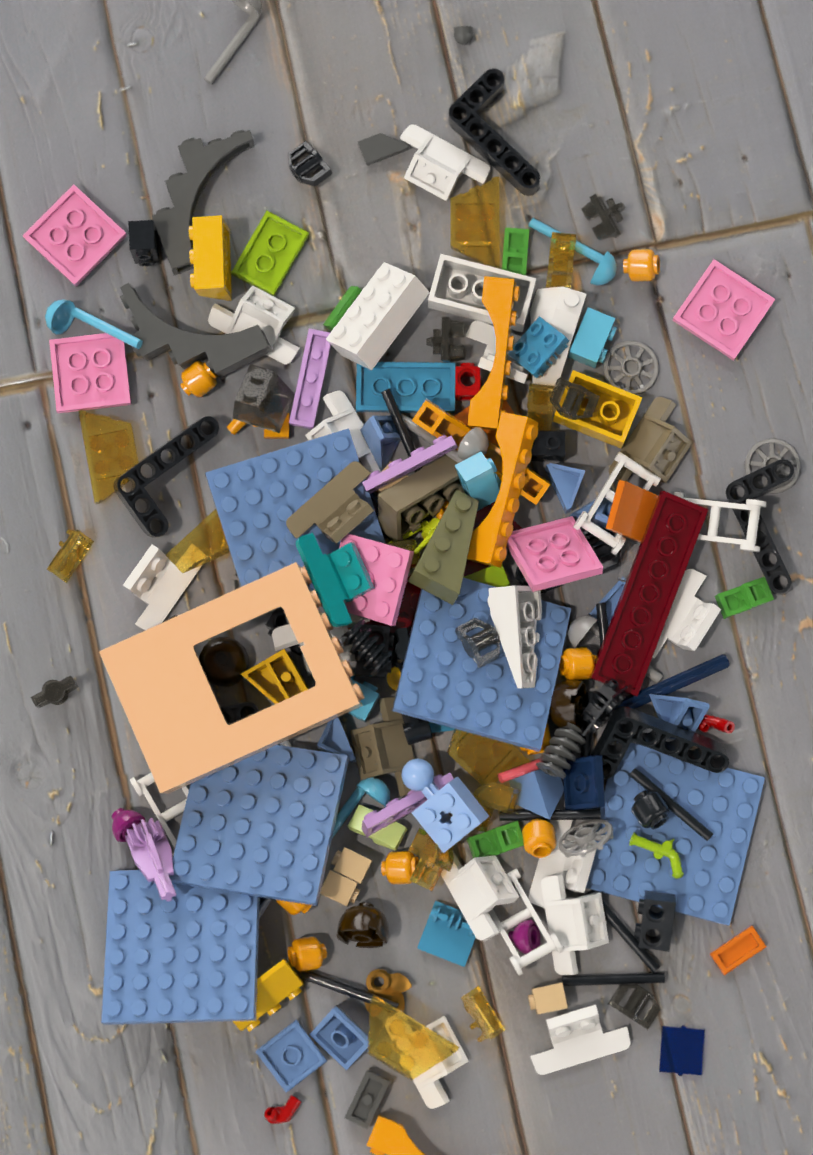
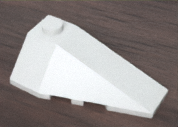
[530,287,586,392]
[488,586,542,688]

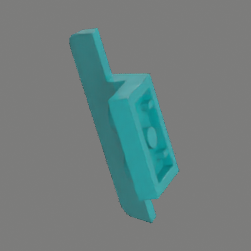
[295,532,375,627]

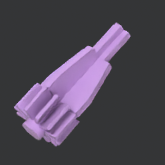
[125,818,176,901]

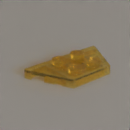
[450,176,500,269]
[79,410,139,504]
[447,728,531,788]
[367,995,459,1081]

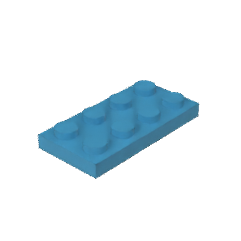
[356,362,455,413]

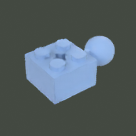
[402,758,489,853]

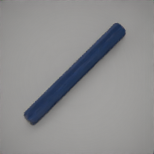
[614,654,730,710]

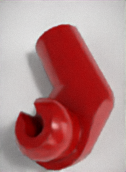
[698,714,735,734]
[264,1095,302,1124]

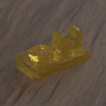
[47,529,94,583]
[460,986,505,1042]

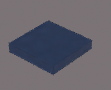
[563,756,605,810]

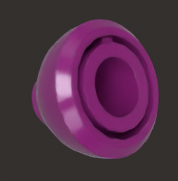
[112,808,145,842]
[508,919,541,954]

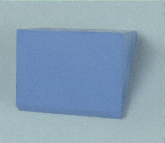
[309,1005,373,1070]

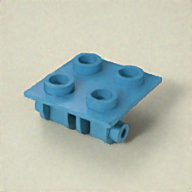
[508,316,569,379]
[417,901,476,967]

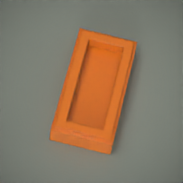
[709,925,767,975]

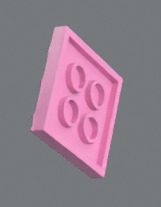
[23,185,127,287]
[672,259,775,361]
[49,333,131,414]
[507,516,603,592]
[339,533,414,626]

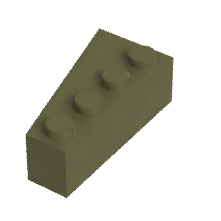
[408,489,479,605]

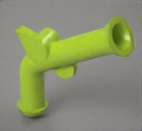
[629,832,684,879]

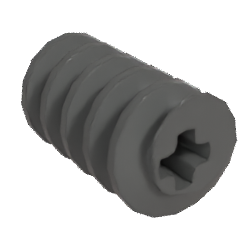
[536,722,586,778]

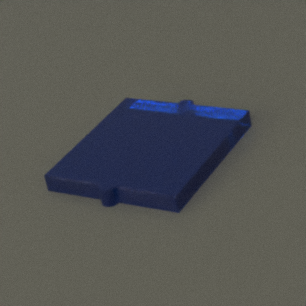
[659,1025,705,1076]

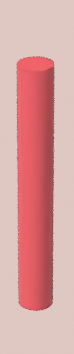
[498,759,540,783]

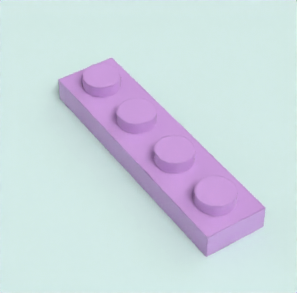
[289,329,331,429]
[362,435,458,494]
[361,772,454,837]

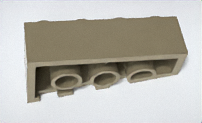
[378,450,464,546]

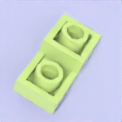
[348,805,407,851]

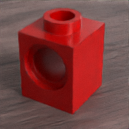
[455,363,480,401]

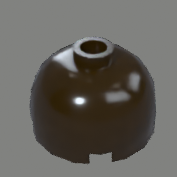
[199,637,249,687]
[549,680,587,729]
[336,902,389,948]

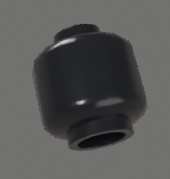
[631,791,669,830]

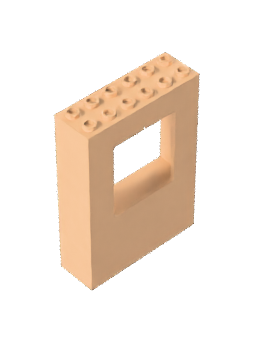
[99,562,365,794]

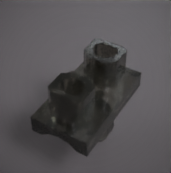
[581,193,625,240]
[426,317,466,363]

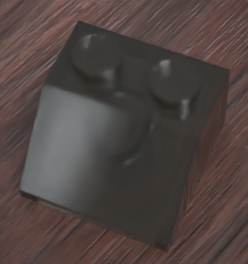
[232,364,295,433]

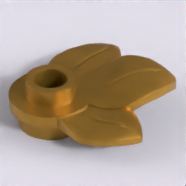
[365,969,412,1018]

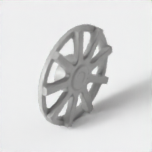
[603,341,659,395]
[744,439,801,494]
[558,819,614,858]

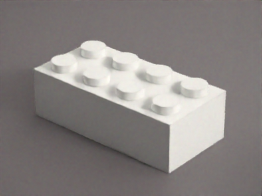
[428,254,536,332]
[326,262,430,370]

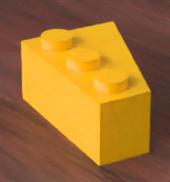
[241,649,309,704]

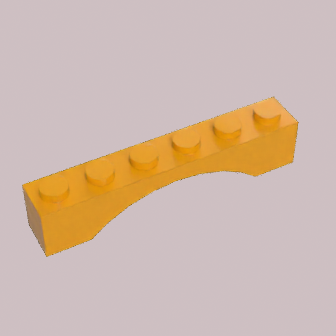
[468,276,520,431]
[412,398,550,505]
[467,412,538,568]
[366,1115,426,1155]

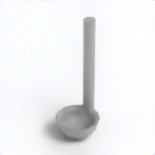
[204,0,262,84]
[401,413,489,463]
[568,616,663,683]

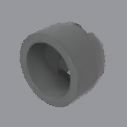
[454,26,473,45]

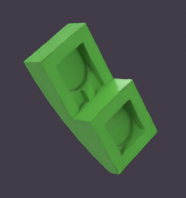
[502,227,529,276]
[715,577,774,619]
[467,821,524,858]

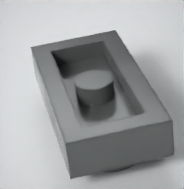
[345,1070,390,1129]

